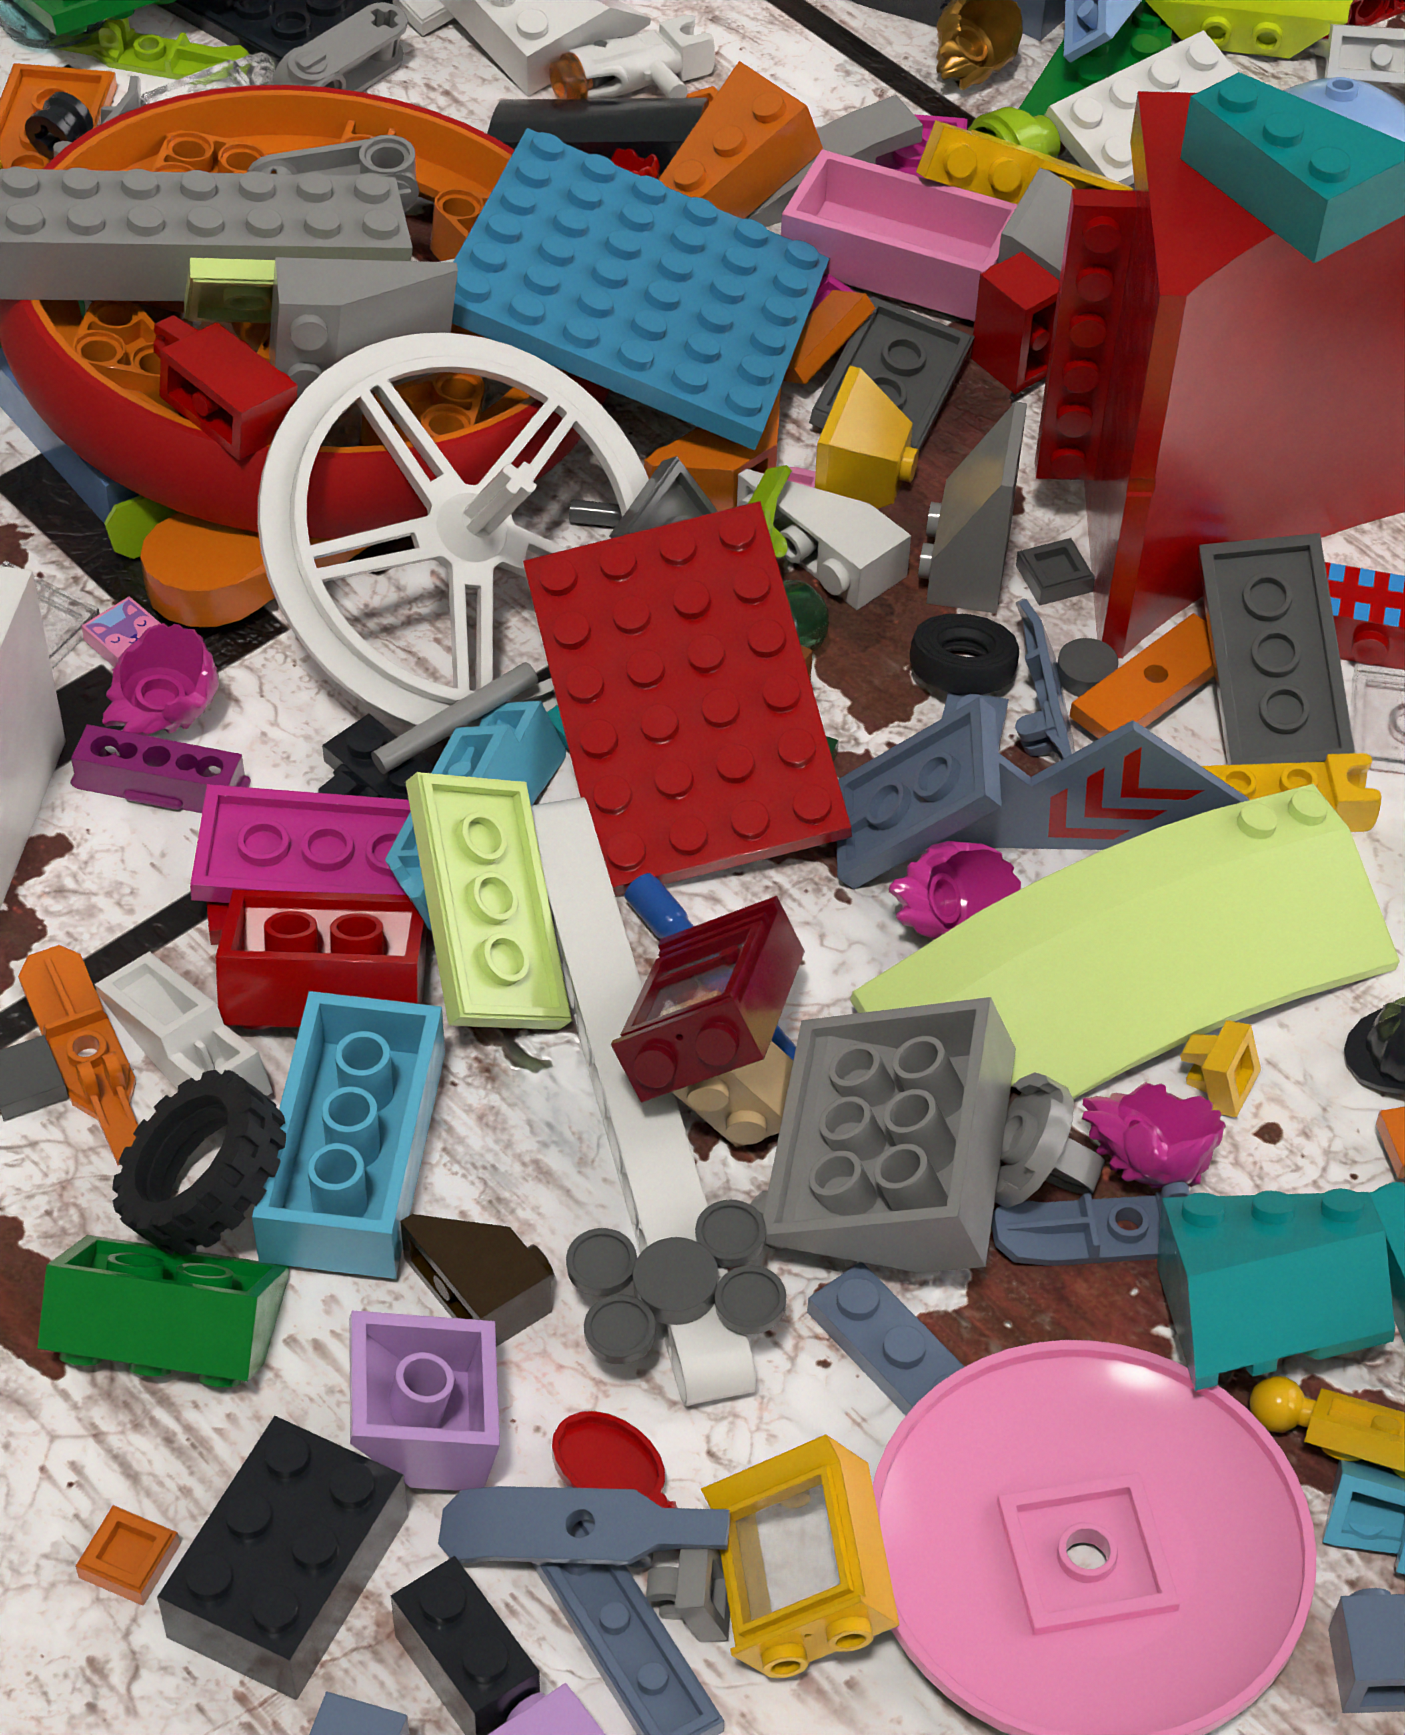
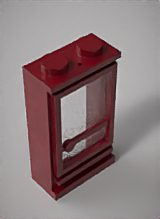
[611,896,805,1103]

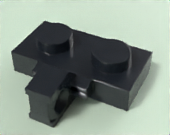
[318,713,434,800]

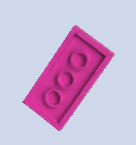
[190,784,411,903]

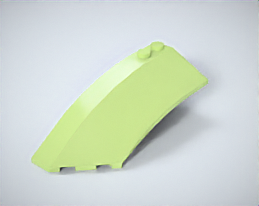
[850,784,1400,1099]

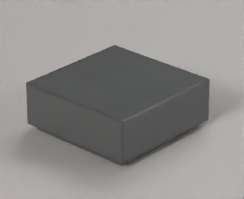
[1016,538,1095,606]
[0,1035,68,1121]

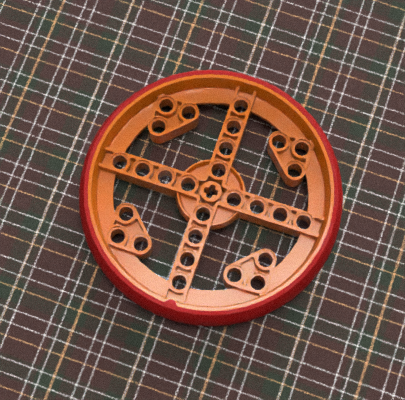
[0,85,610,539]

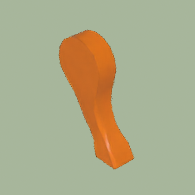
[140,512,372,627]

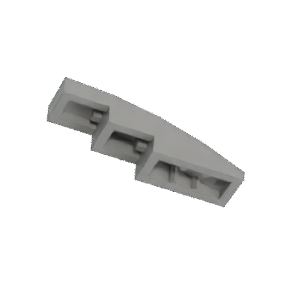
[745,95,923,227]

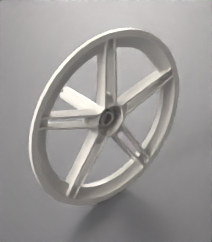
[258,332,649,737]

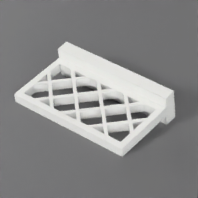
[1314,24,1405,83]

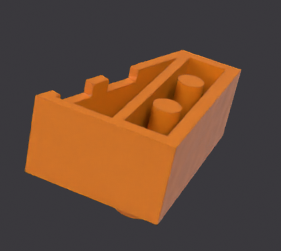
[658,61,824,219]

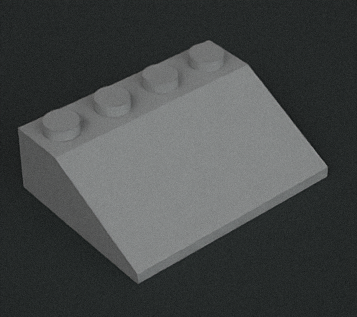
[763,997,1016,1273]

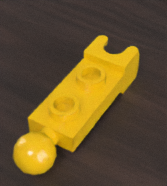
[1202,753,1382,832]
[1250,1376,1405,1479]

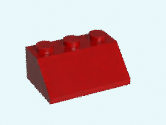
[215,889,427,1030]

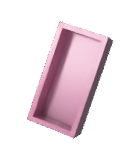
[781,149,1017,321]

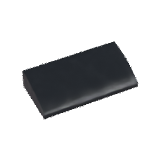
[487,98,709,175]

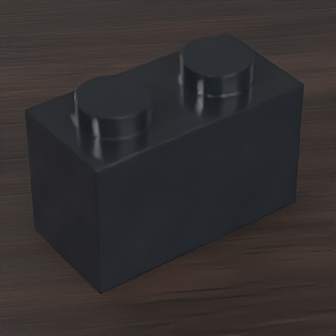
[390,1556,540,1735]

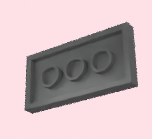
[1197,533,1355,765]

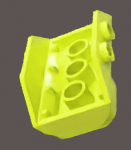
[1145,0,1354,59]

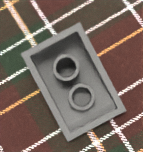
[269,257,458,399]
[918,402,1027,613]

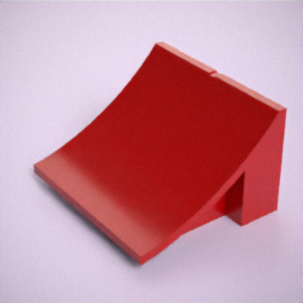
[1034,91,1405,658]

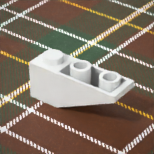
[737,469,911,610]

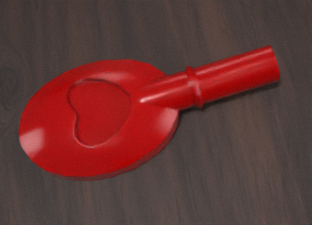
[552,1411,720,1551]

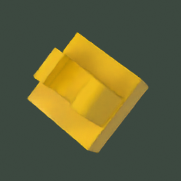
[1180,1020,1261,1118]

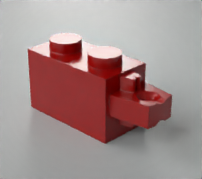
[153,315,298,460]

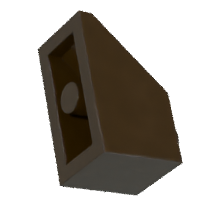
[400,1214,554,1347]

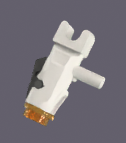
[549,15,715,99]

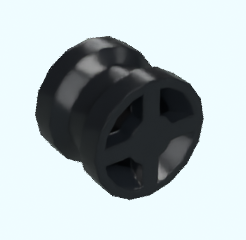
[25,92,94,159]

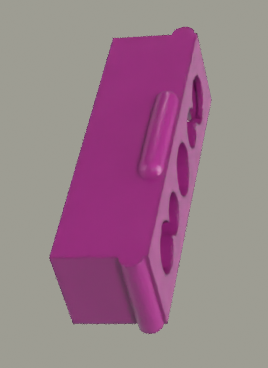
[70,724,251,813]

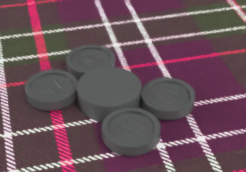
[566,1199,786,1364]

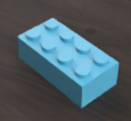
[252,991,445,1279]

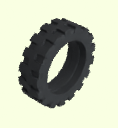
[112,1070,286,1255]

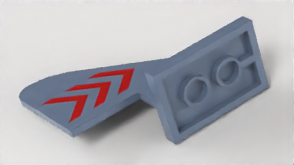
[837,697,1249,889]

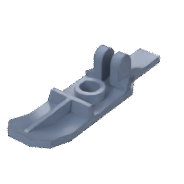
[1015,598,1075,760]
[991,1182,1190,1266]
[438,1486,731,1568]

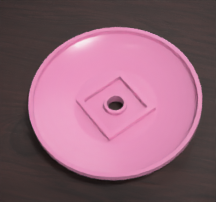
[873,1340,1317,1735]

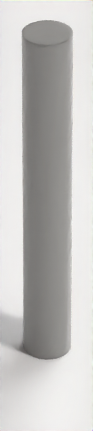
[371,662,538,774]

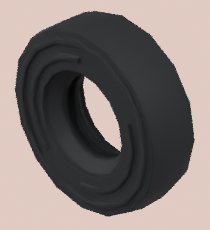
[909,614,1019,695]

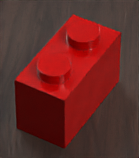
[971,251,1059,394]

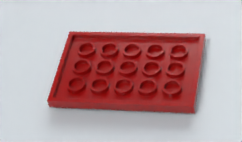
[523,501,852,897]

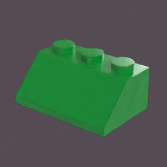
[37,1235,290,1387]

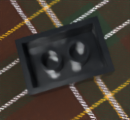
[157,1415,408,1700]

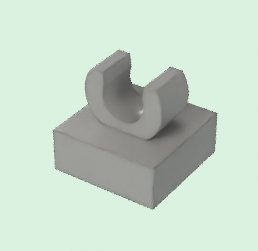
[646,1548,730,1642]

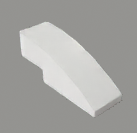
[95,951,273,1096]

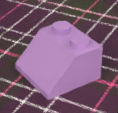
[349,1310,500,1491]

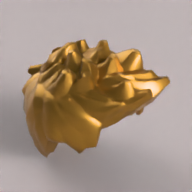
[936,0,1023,90]

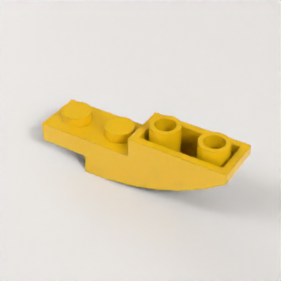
[916,120,1133,205]

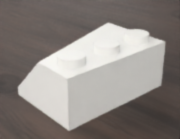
[439,0,651,97]

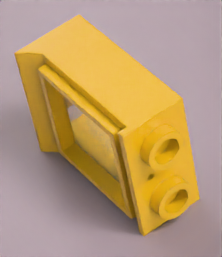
[701,1434,900,1678]

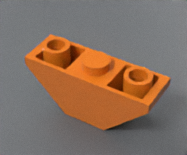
[644,387,781,511]

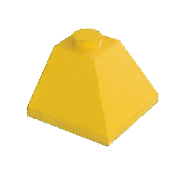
[814,366,919,509]

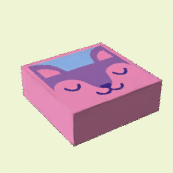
[81,596,161,667]

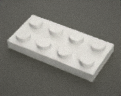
[1044,30,1238,185]

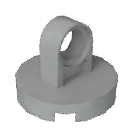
[994,1072,1105,1208]

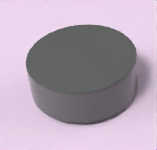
[1057,638,1119,696]

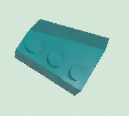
[1180,72,1405,263]
[1157,1188,1395,1391]

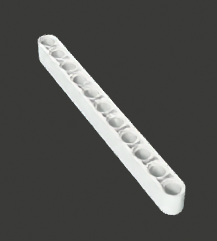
[531,797,756,1406]

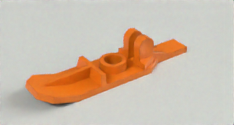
[18,945,138,1166]

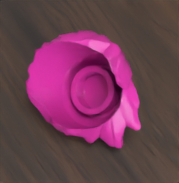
[102,623,219,736]
[889,841,1021,940]
[1082,1082,1226,1188]

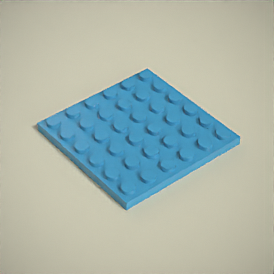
[452,128,830,450]

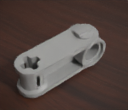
[272,2,408,92]
[247,135,419,212]

